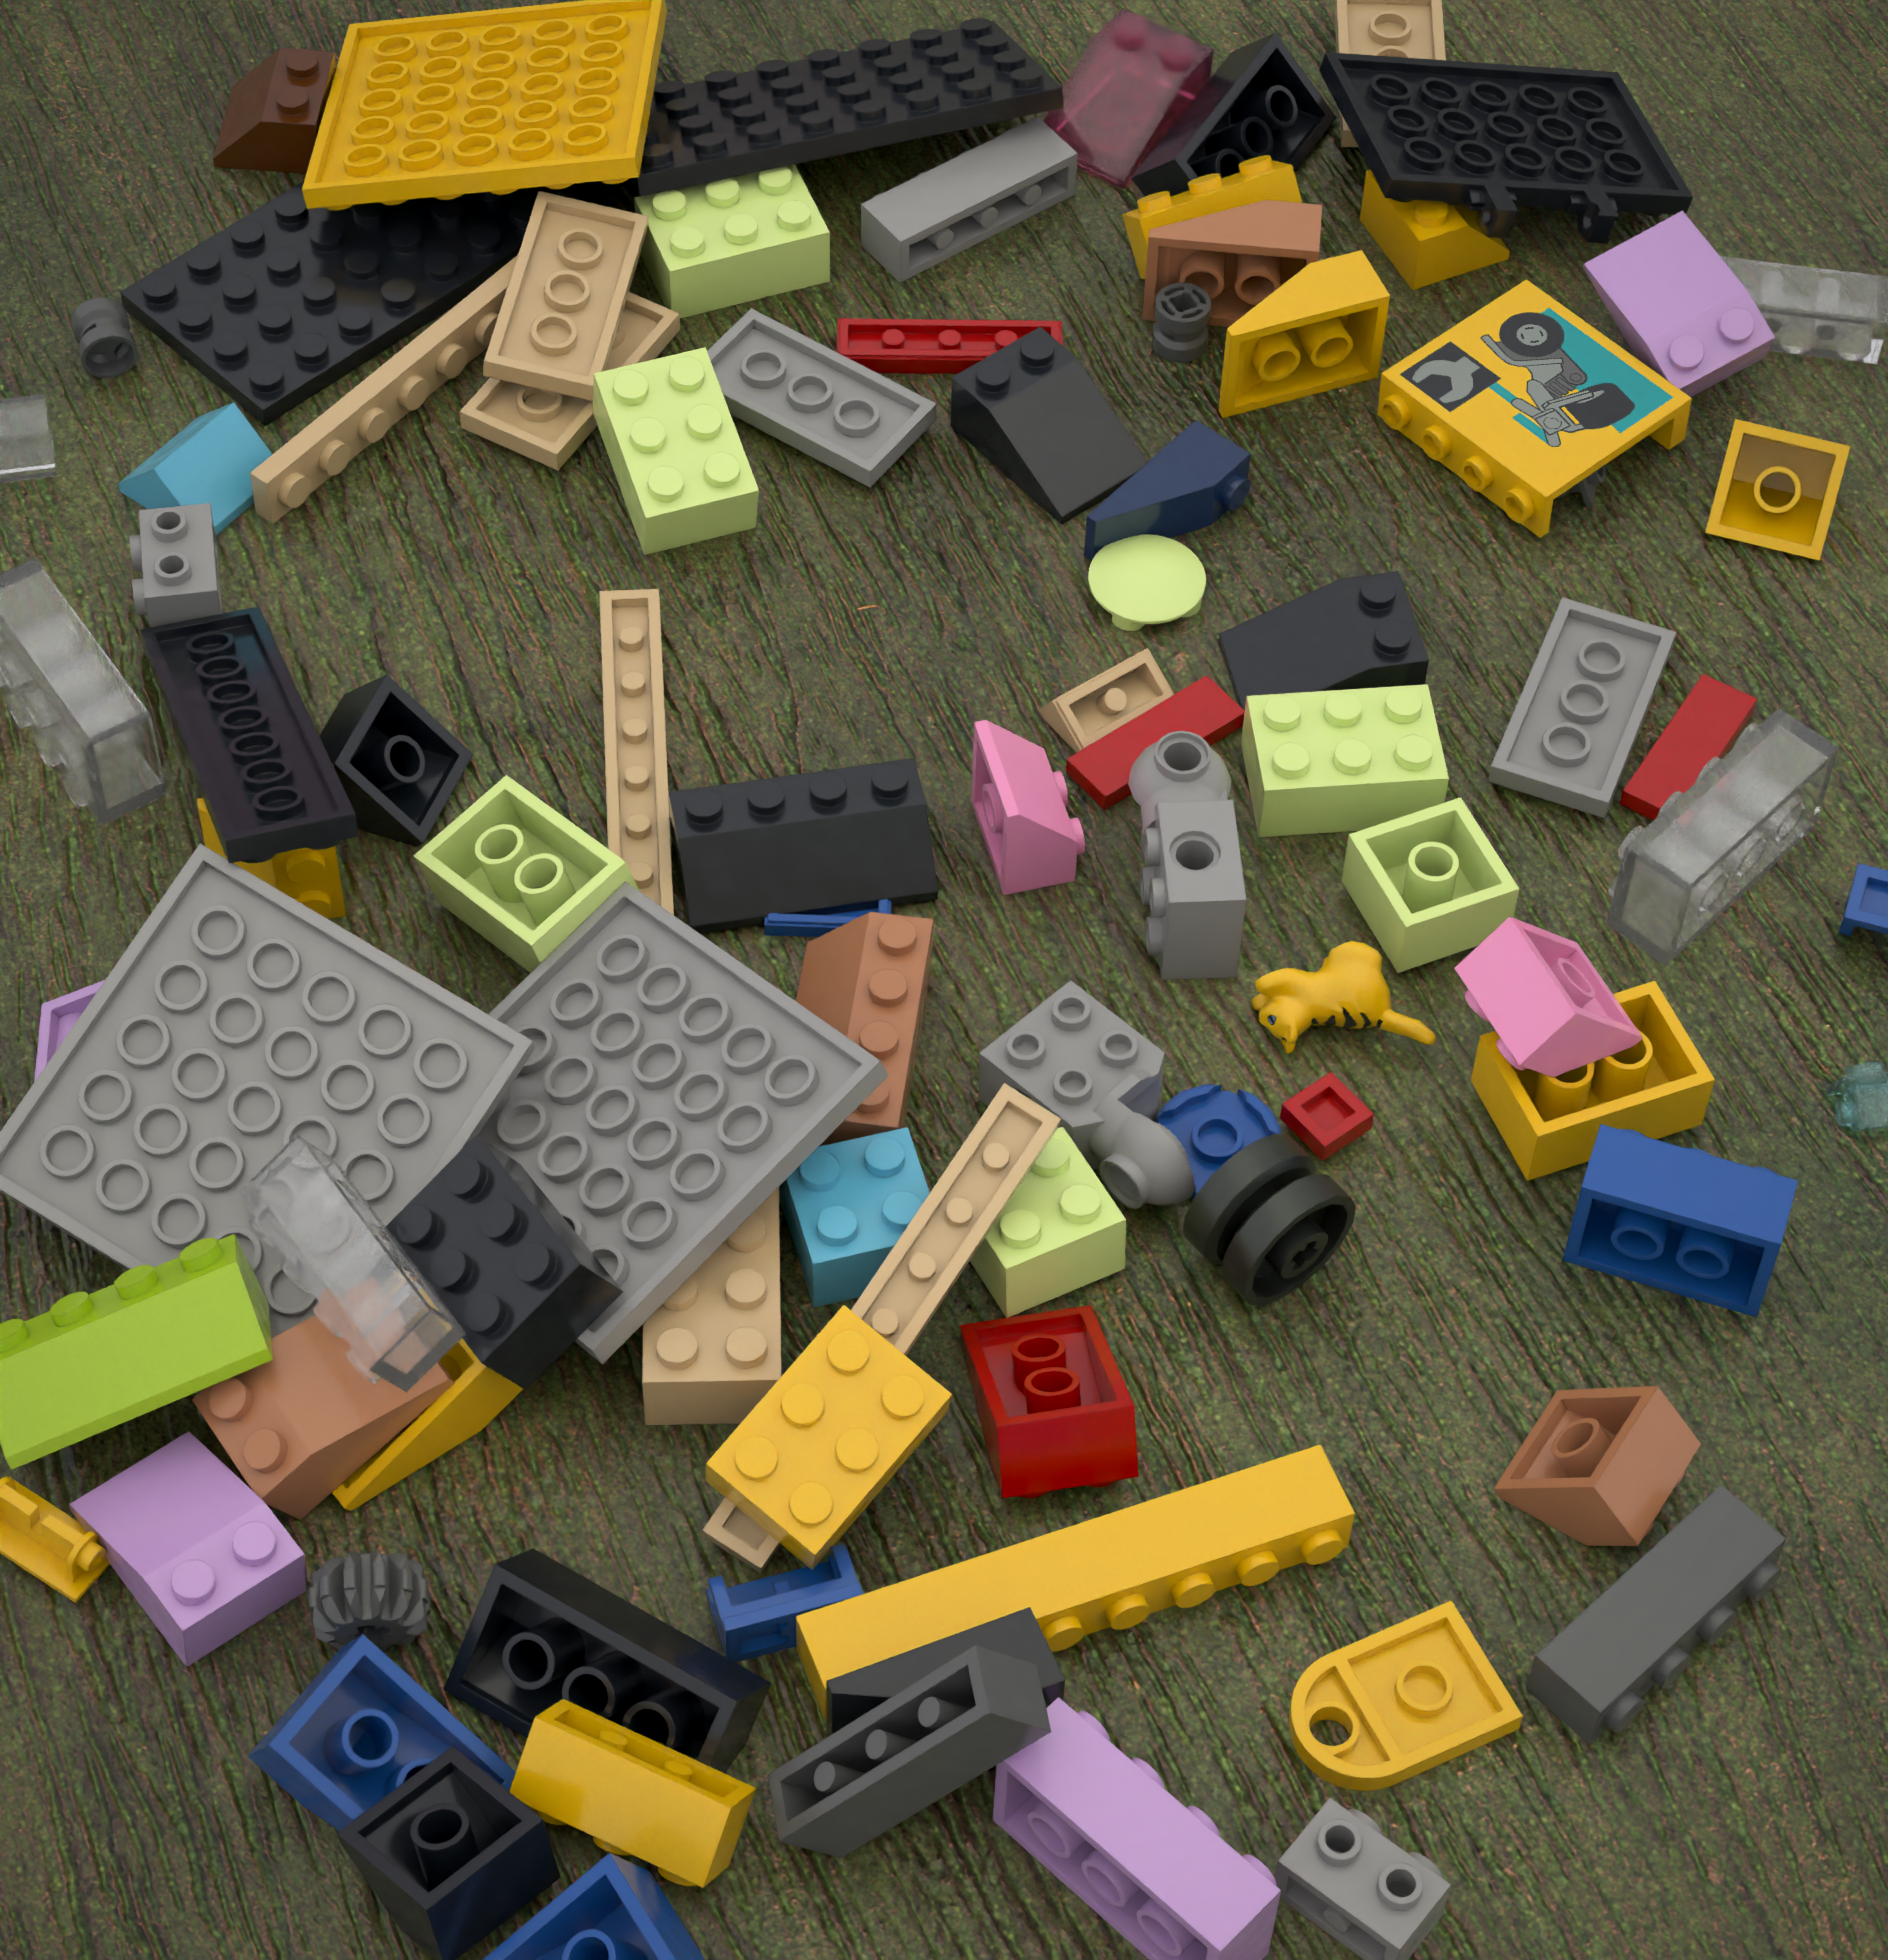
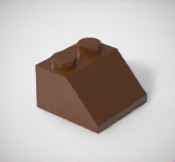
[213,48,336,174]

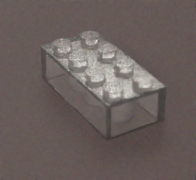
[0,559,167,826]
[1606,708,1839,966]

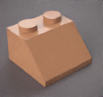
[1493,1386,1701,1546]

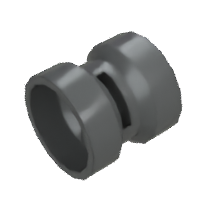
[1152,282,1211,363]
[70,297,138,378]

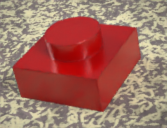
[1280,1072,1374,1161]

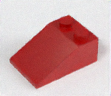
[959,1305,1139,1498]

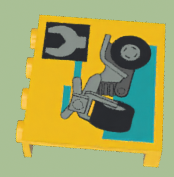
[1377,279,1692,538]

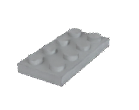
[707,308,937,487]
[1488,597,1676,818]

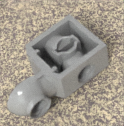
[1128,731,1246,980]
[979,980,1195,1209]

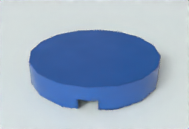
[1156,1084,1281,1199]

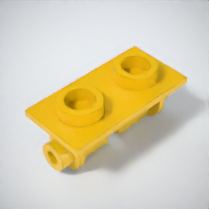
[0,1477,110,1603]

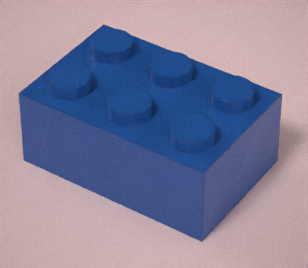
[1562,1124,1798,1317]

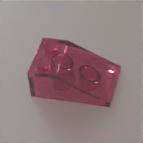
[1043,8,1214,189]

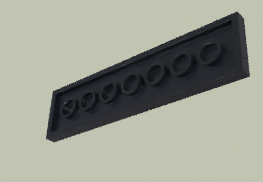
[140,607,359,864]

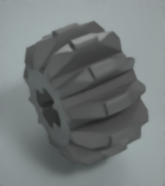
[308,1549,430,1651]

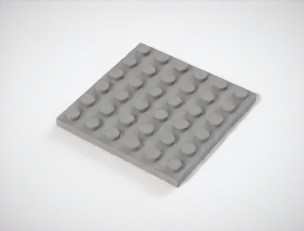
[0,843,535,1339]
[478,882,889,1364]

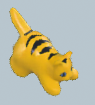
[1251,941,1436,1054]

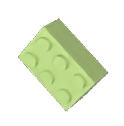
[634,164,830,318]
[593,347,759,555]
[1241,684,1449,837]
[414,775,639,973]

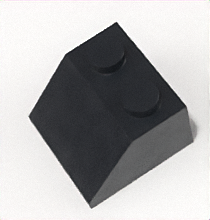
[319,675,473,847]
[337,1746,561,1960]

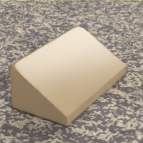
[1039,648,1174,753]

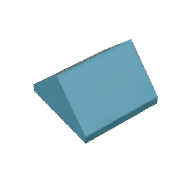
[118,402,272,535]

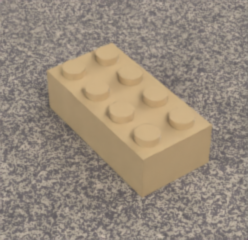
[642,1187,781,1425]

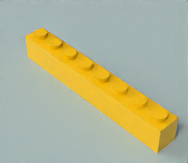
[796,1444,1355,1722]

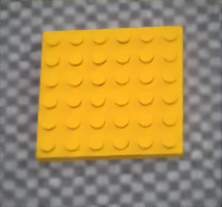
[302,0,667,210]

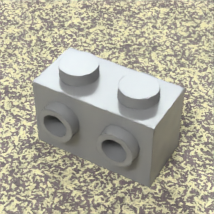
[129,503,223,628]
[1275,1798,1451,1960]

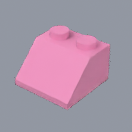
[971,720,1085,895]
[1454,917,1643,1077]

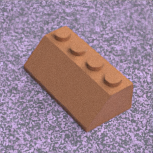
[796,912,933,1147]

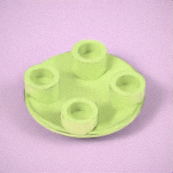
[1088,534,1206,631]

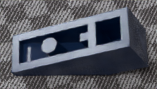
[1084,420,1251,561]

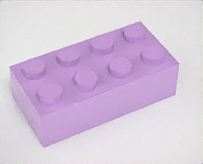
[993,1697,1281,1960]

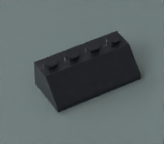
[1131,32,1337,197]
[668,758,938,933]
[443,1548,771,1773]

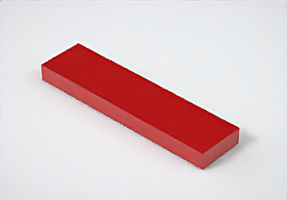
[837,318,1063,374]

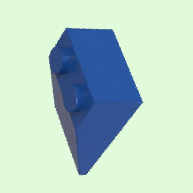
[248,1634,516,1831]
[483,1853,705,1960]

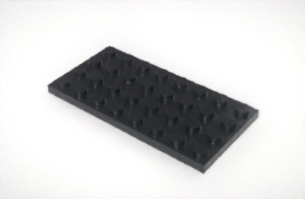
[628,18,1064,197]
[120,181,608,426]

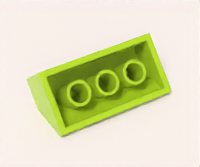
[0,1234,273,1470]

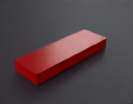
[1620,674,1757,830]
[1066,675,1245,810]

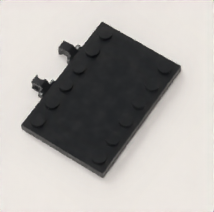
[1319,52,1693,244]

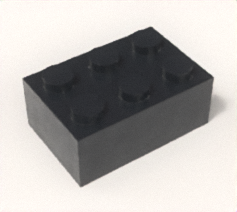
[381,1135,623,1390]

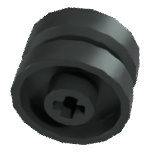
[1183,1133,1356,1305]

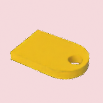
[1288,1600,1523,1791]

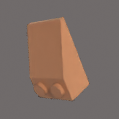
[1142,200,1322,327]
[192,1281,455,1520]

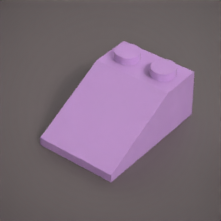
[1583,210,1775,397]
[69,1431,306,1667]

